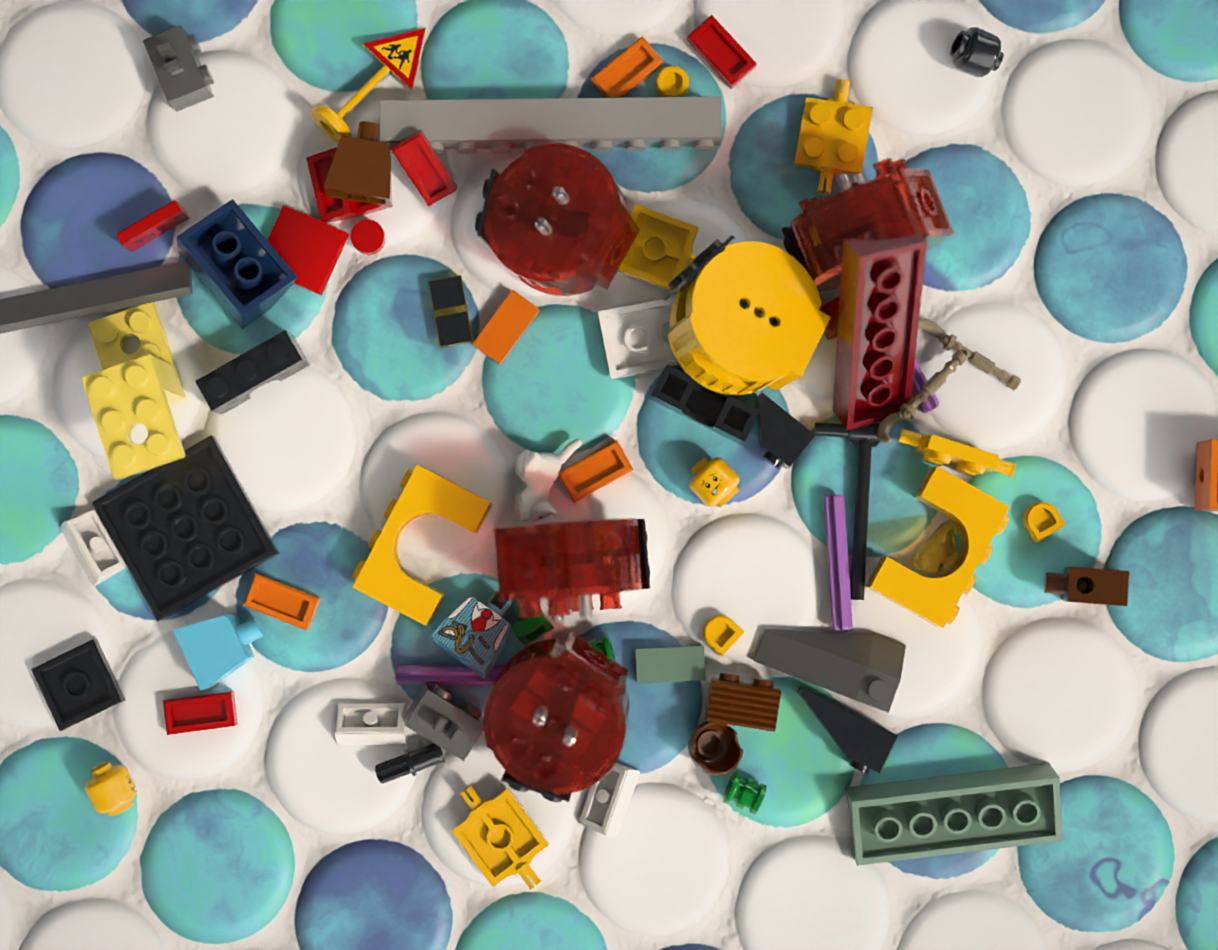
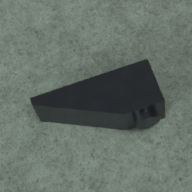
[797,686,898,775]

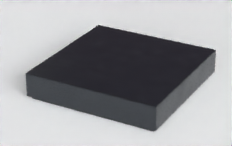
[31,639,125,731]

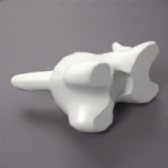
[514,439,582,522]

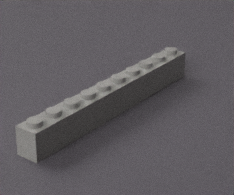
[380,97,722,154]

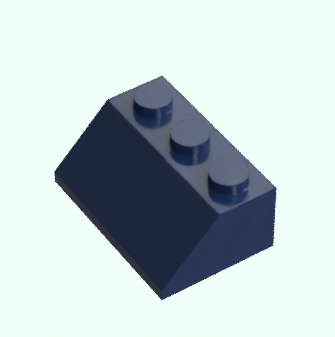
[177,199,298,329]

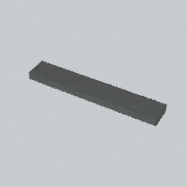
[0,261,193,334]

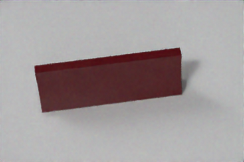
[832,234,927,430]

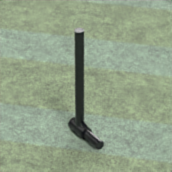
[814,422,881,600]

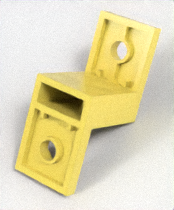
[81,302,187,480]

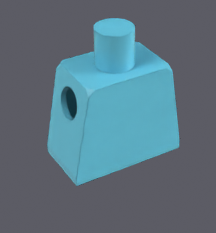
[173,614,265,691]

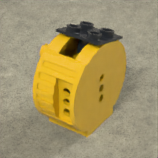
[663,235,830,395]

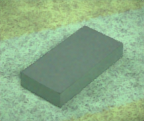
[635,645,706,684]

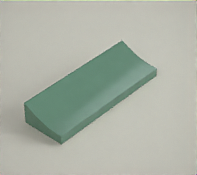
[845,763,1063,866]

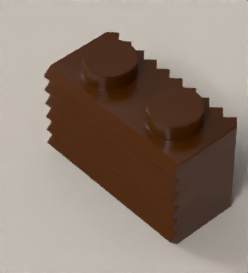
[705,673,781,732]

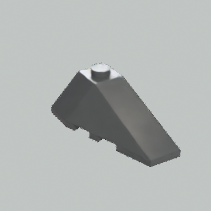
[753,629,906,713]

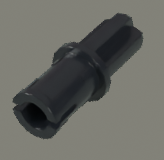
[375,743,445,784]

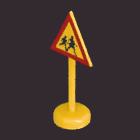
[310,28,426,144]

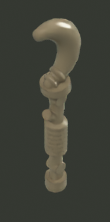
[918,318,1021,391]
[877,350,968,443]

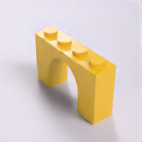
[352,465,493,626]
[865,466,1010,628]

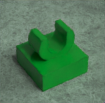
[511,602,554,647]

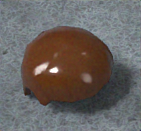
[688,721,743,775]

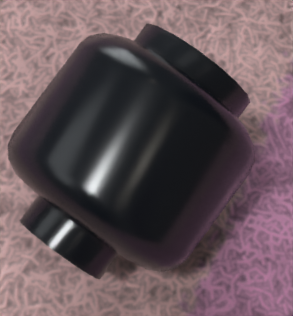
[950,27,1004,77]

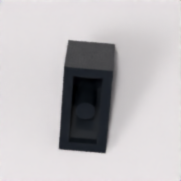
[754,392,816,469]

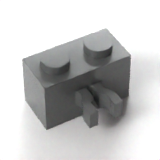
[143,25,215,112]
[403,683,487,761]

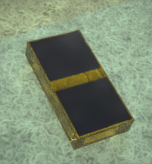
[428,275,474,349]

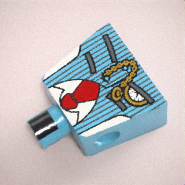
[431,591,512,679]

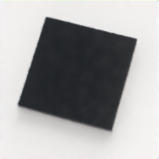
[92,435,280,622]

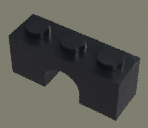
[195,330,310,415]
[650,364,760,445]

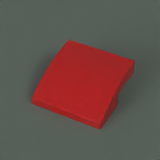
[306,147,393,223]
[267,206,349,296]

